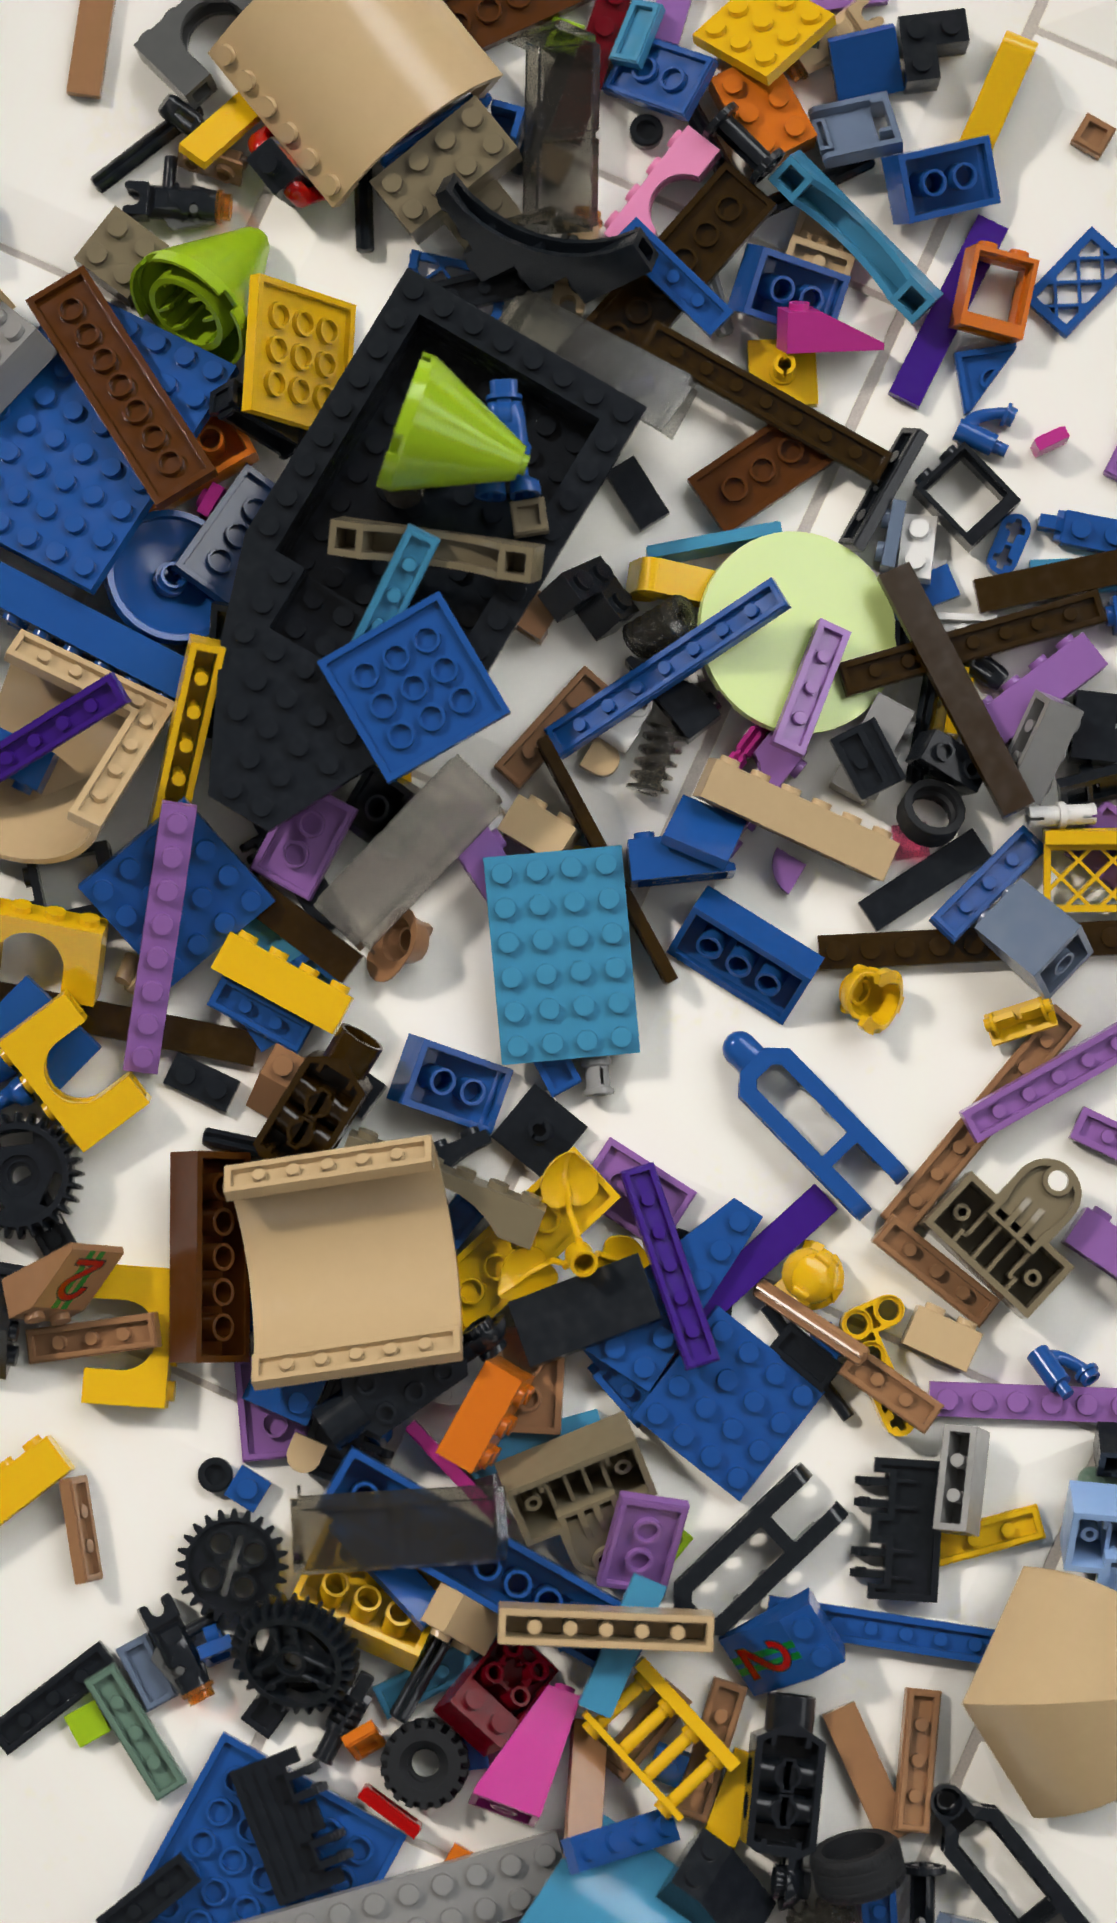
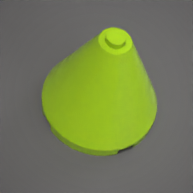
[130,227,270,364]
[376,352,531,492]

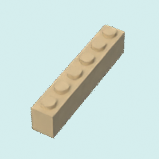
[692,755,900,881]
[497,1601,715,1652]

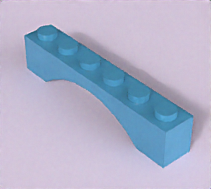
[768,150,944,324]

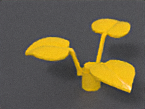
[497,1151,649,1300]

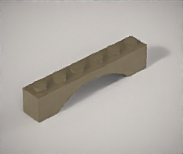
[327,516,545,583]
[344,1127,547,1250]

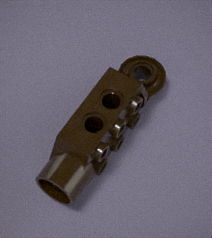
[253,1023,383,1160]

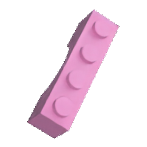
[604,125,721,237]

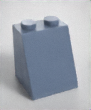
[974,877,1094,999]

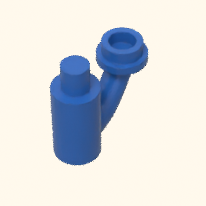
[952,402,1018,457]
[1027,1345,1100,1400]

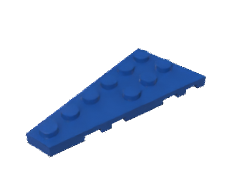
[584,1198,763,1392]

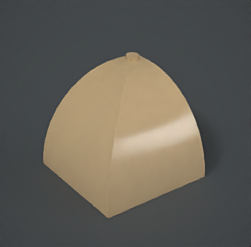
[0,628,174,864]
[962,1566,1117,1818]

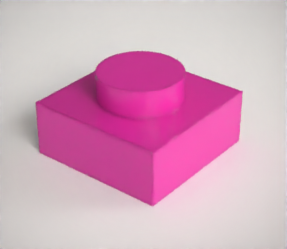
[196,482,226,521]

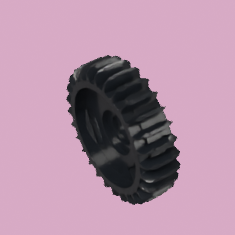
[0,1112,85,1240]
[230,1592,361,1715]

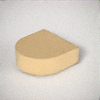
[579,737,620,777]
[286,1432,328,1473]

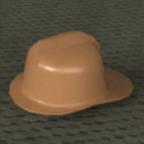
[367,906,433,982]

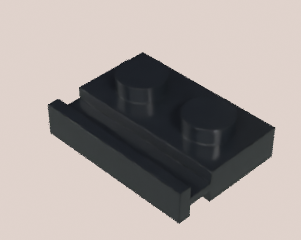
[829,717,906,802]

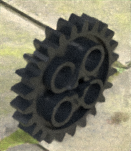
[175,1508,290,1623]

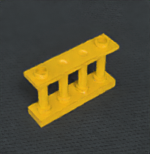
[581,1656,741,1822]

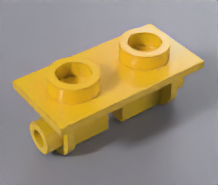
[983,996,1059,1047]

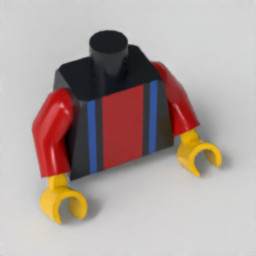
[246,125,326,209]

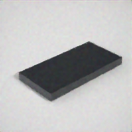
[507,1253,663,1369]

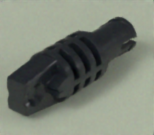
[312,1670,374,1766]

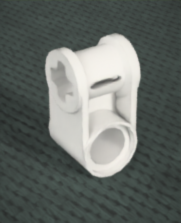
[598,700,653,754]

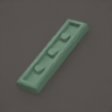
[84,1661,187,1801]

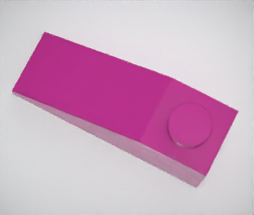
[776,301,885,354]

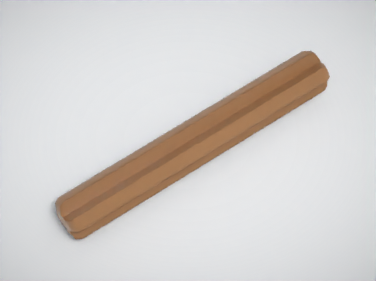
[753,1279,870,1365]

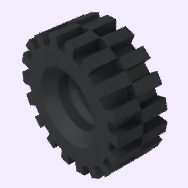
[380,1717,470,1810]

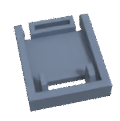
[808,91,903,168]

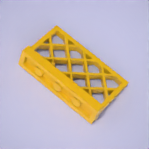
[1042,828,1117,912]

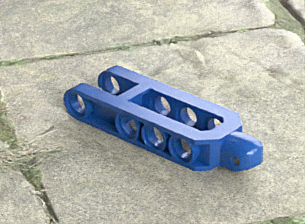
[722,1031,909,1222]

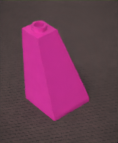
[468,1683,580,1827]

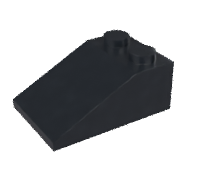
[656,1827,777,1923]

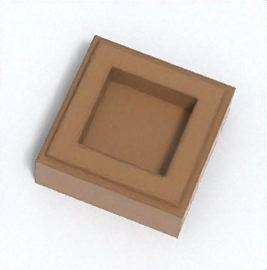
[1070,112,1117,161]

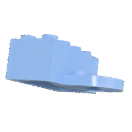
[1059,1480,1117,1591]

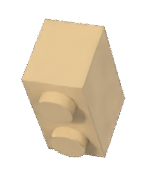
[497,794,581,853]
[900,1302,983,1372]
[421,1583,498,1656]

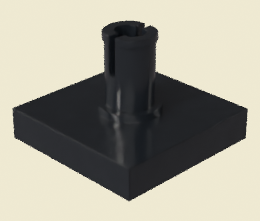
[491,1083,588,1177]

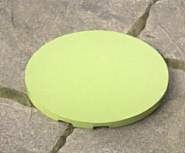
[697,531,897,734]

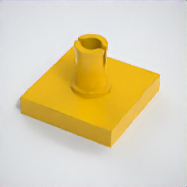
[747,339,818,407]

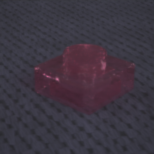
[891,822,930,861]

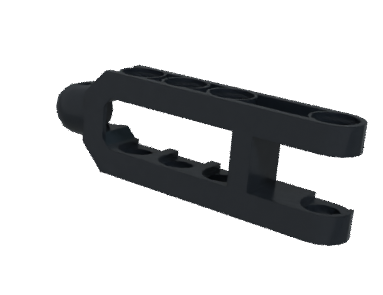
[673,1462,849,1636]
[930,1783,1090,1923]

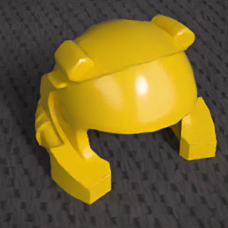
[839,964,905,1035]
[774,1240,844,1311]

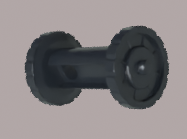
[702,101,785,186]
[905,1861,946,1923]

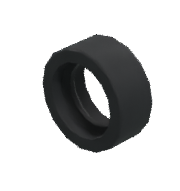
[896,779,966,848]

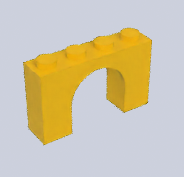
[0,898,109,1007]
[0,988,151,1153]
[81,1264,178,1409]

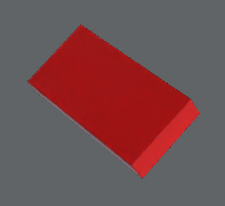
[357,1783,422,1839]

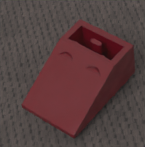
[433,1636,559,1757]

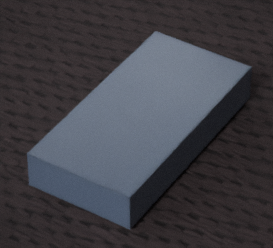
[115,1632,179,1712]

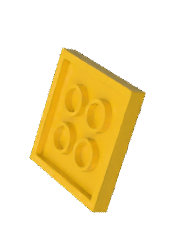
[692,0,836,86]

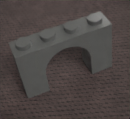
[134,0,253,109]

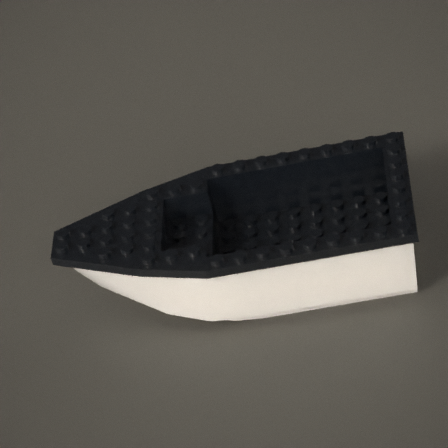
[208,267,647,833]

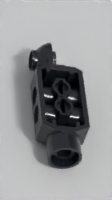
[311,1315,508,1450]
[740,1692,827,1912]

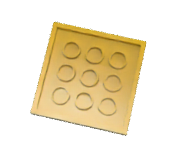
[242,273,356,430]

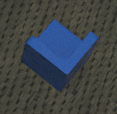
[491,99,525,147]

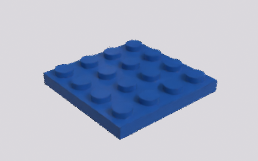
[317,591,511,785]
[78,796,275,988]
[630,1305,825,1502]

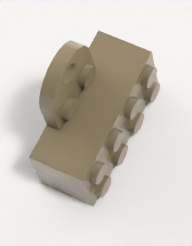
[369,95,525,249]
[919,1158,1082,1319]
[494,1411,657,1577]

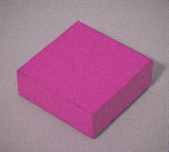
[1030,426,1070,458]

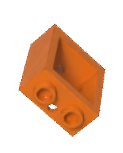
[949,240,1040,344]

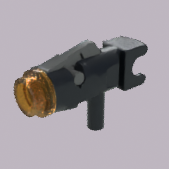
[122,155,233,231]
[137,1593,219,1707]

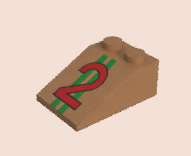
[1,1242,124,1326]

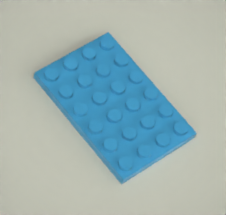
[483,845,640,1065]

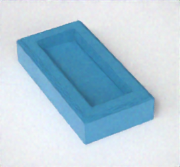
[609,0,666,70]

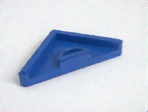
[953,343,1017,416]

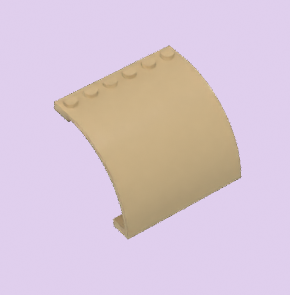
[208,0,503,208]
[223,1134,463,1391]

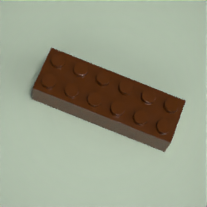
[169,1151,251,1363]

